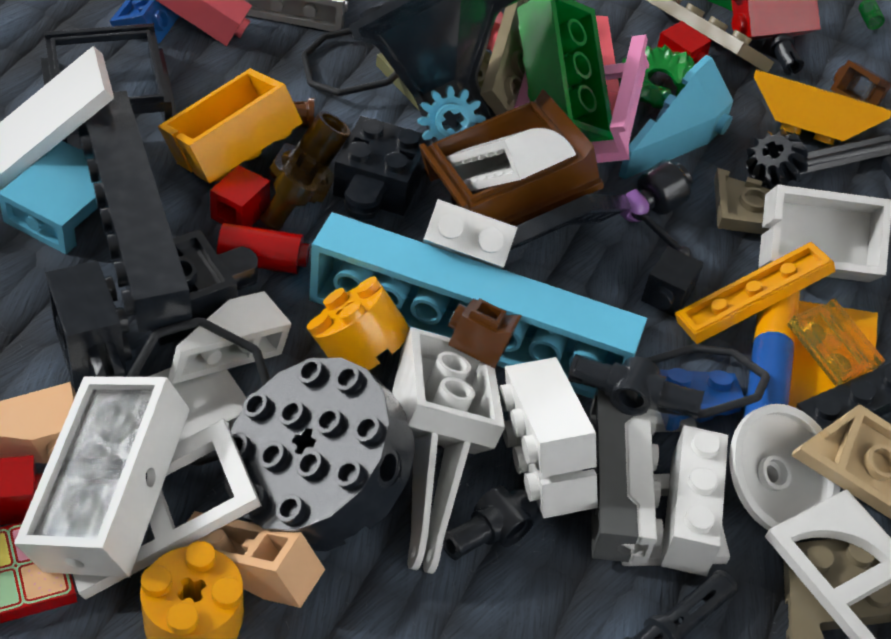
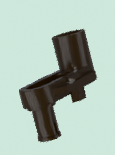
[260,111,351,231]

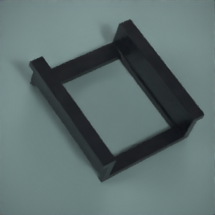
[41,23,177,143]

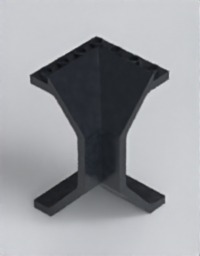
[349,0,631,251]

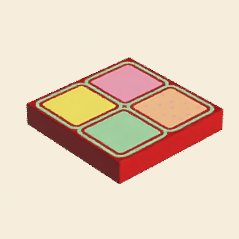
[0,522,77,624]

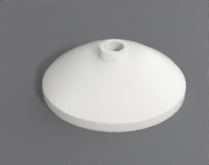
[729,404,841,530]

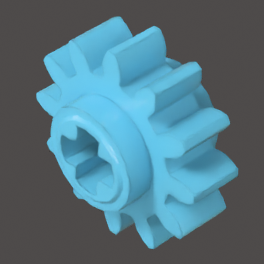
[417,85,486,142]

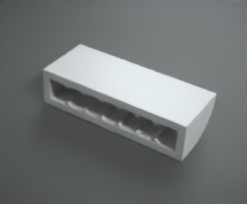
[446,128,576,191]

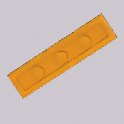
[675,242,835,344]

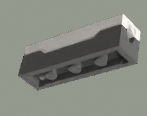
[590,389,663,564]

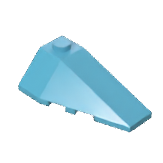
[619,55,733,179]

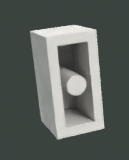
[423,199,518,269]

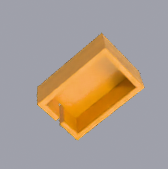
[158,68,303,184]

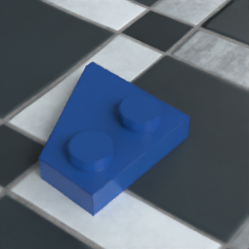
[659,368,744,431]

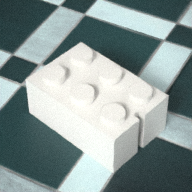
[758,185,891,282]
[499,357,598,518]

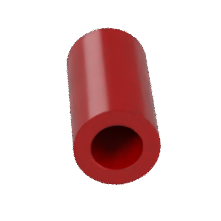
[217,223,310,274]

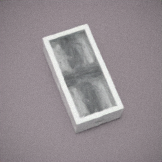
[14,376,190,577]

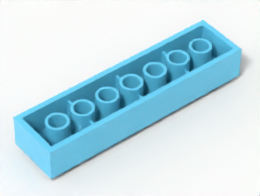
[309,212,647,399]

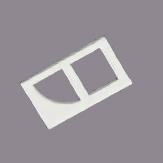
[73,419,262,600]
[765,489,891,639]

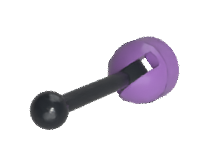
[620,189,691,256]

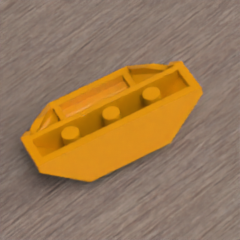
[754,69,891,145]

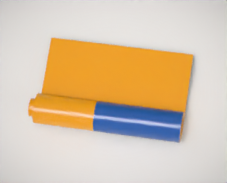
[743,291,878,418]

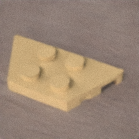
[791,404,891,519]

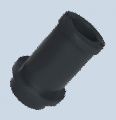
[769,33,804,75]

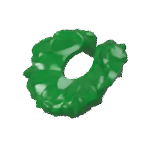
[619,44,695,111]

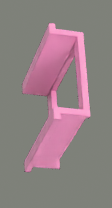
[514,34,649,163]

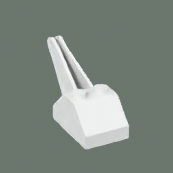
[392,327,505,574]

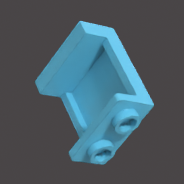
[0,141,98,254]

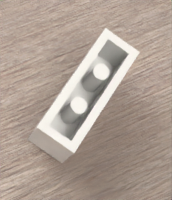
[661,425,728,576]

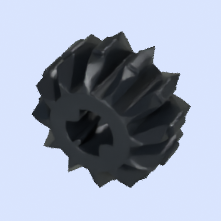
[746,128,809,190]

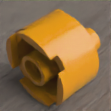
[307,276,410,370]
[140,541,244,639]

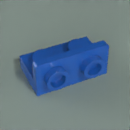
[109,0,180,44]

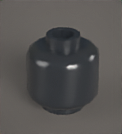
[637,160,693,215]

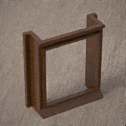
[419,89,604,226]

